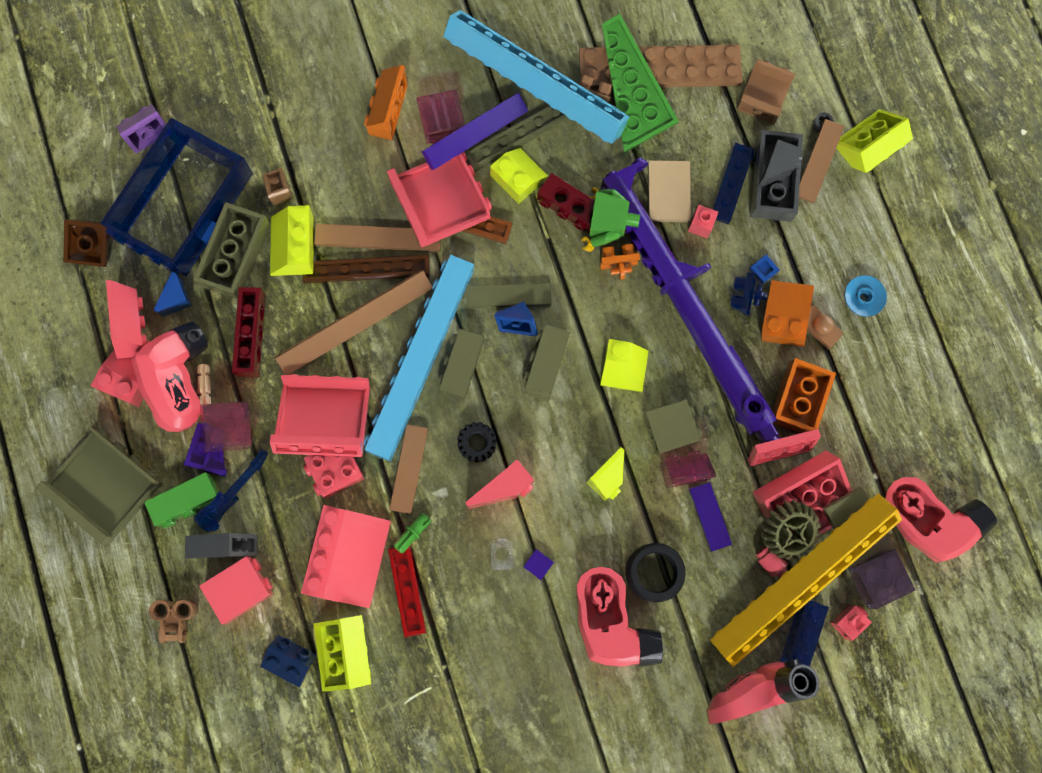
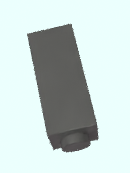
[185,533,257,559]

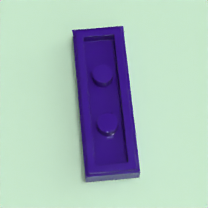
[688,482,732,552]

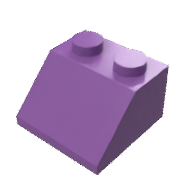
[116,104,171,154]

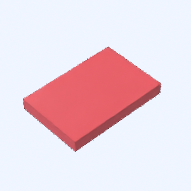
[748,429,821,466]

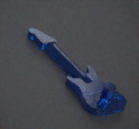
[194,449,268,532]

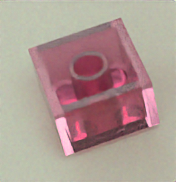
[200,402,252,453]

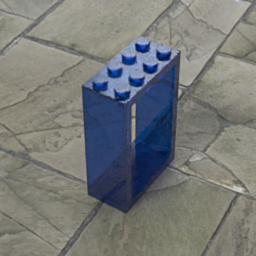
[100,118,253,277]

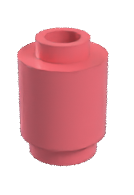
[756,546,789,578]

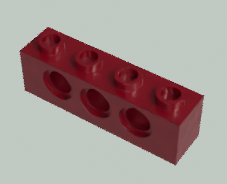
[537,173,595,234]
[232,287,266,378]

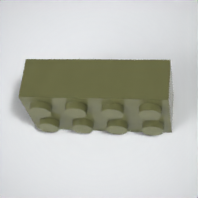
[193,202,270,300]

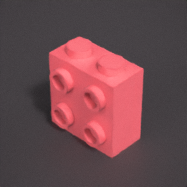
[303,455,365,499]

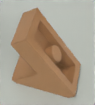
[262,168,293,205]

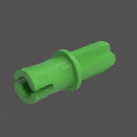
[394,513,432,553]

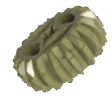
[761,500,821,560]

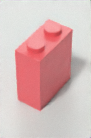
[199,556,274,625]

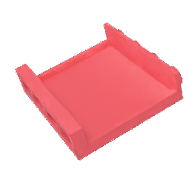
[387,152,492,248]
[270,374,370,457]

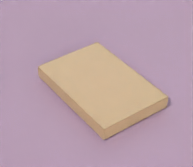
[648,160,691,222]

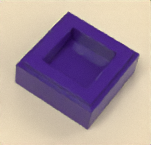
[524,549,554,580]

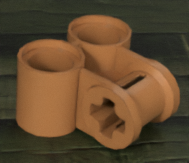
[149,599,198,644]

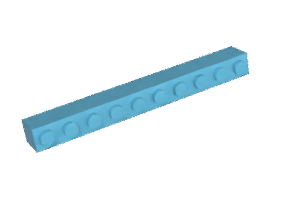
[443,10,630,144]
[364,255,474,462]

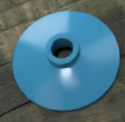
[844,275,887,317]

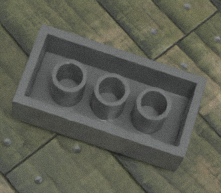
[750,130,803,222]

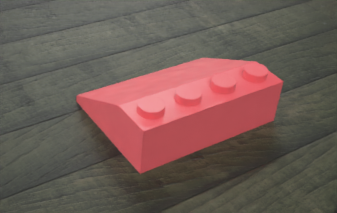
[753,450,852,538]
[301,505,391,608]

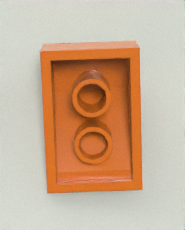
[762,280,814,347]

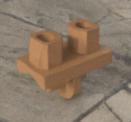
[579,75,612,103]

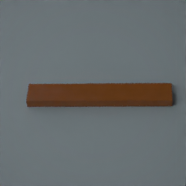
[303,254,430,284]

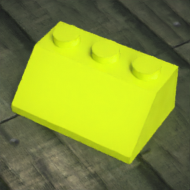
[836,109,913,173]
[270,205,314,276]
[313,615,371,692]

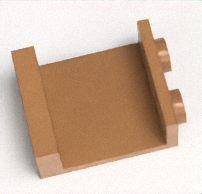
[737,59,796,125]

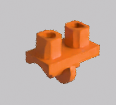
[600,244,640,280]

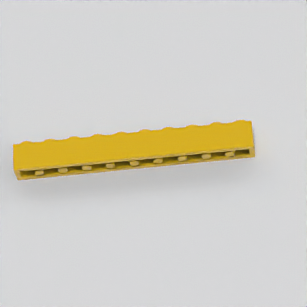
[710,493,902,667]

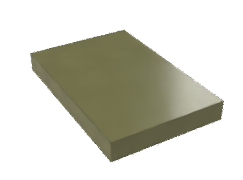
[823,487,891,566]

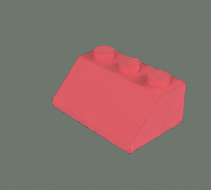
[106,280,147,359]

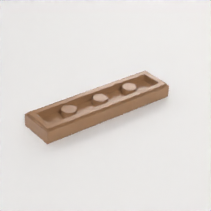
[799,119,845,203]
[389,425,428,514]

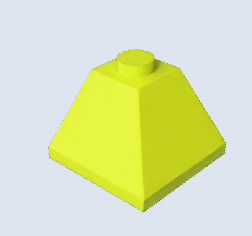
[600,339,649,392]
[586,447,624,501]

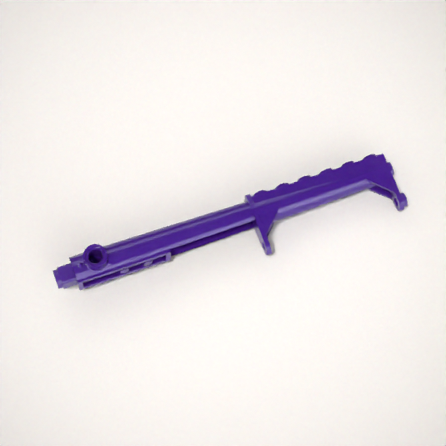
[600,157,780,443]

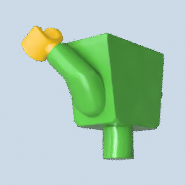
[581,187,640,252]

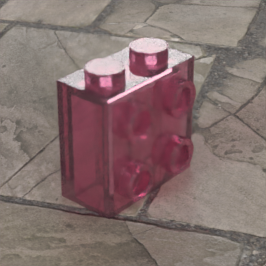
[416,89,465,144]

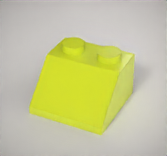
[490,148,548,204]

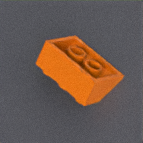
[364,65,408,140]

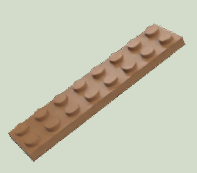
[579,45,743,89]

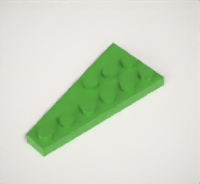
[602,14,679,153]

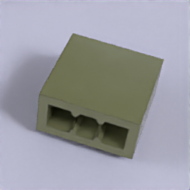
[643,399,702,456]

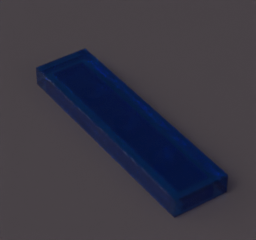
[712,142,755,225]

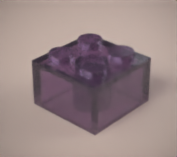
[848,549,916,609]

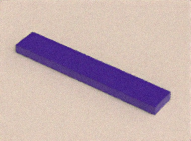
[421,93,528,170]

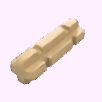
[197,364,211,407]

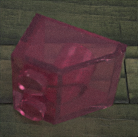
[661,451,716,488]

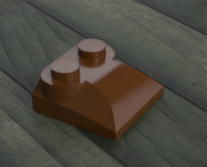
[63,219,113,267]

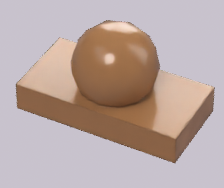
[807,305,844,350]

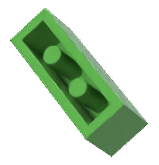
[144,472,221,529]

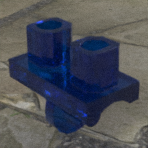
[730,273,768,316]

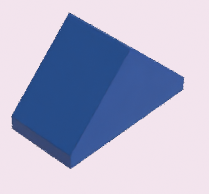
[154,272,192,317]
[494,302,538,337]

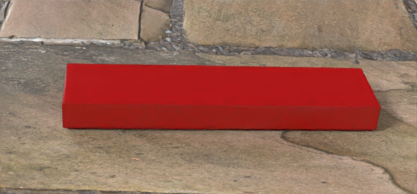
[388,546,427,638]

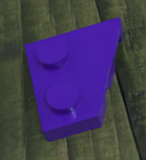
[183,423,227,477]

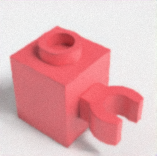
[830,605,872,641]

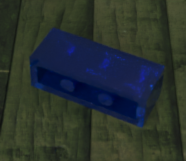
[780,600,829,666]

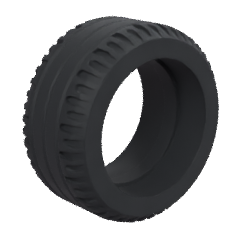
[625,543,686,602]

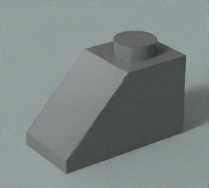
[759,140,803,186]

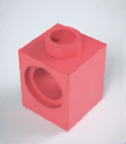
[687,205,718,238]

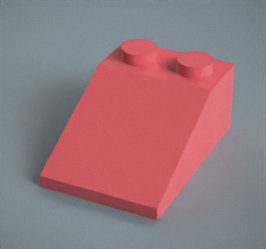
[91,341,150,407]
[465,460,534,509]

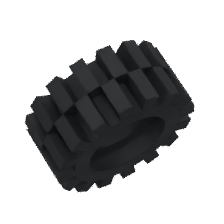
[457,422,496,463]

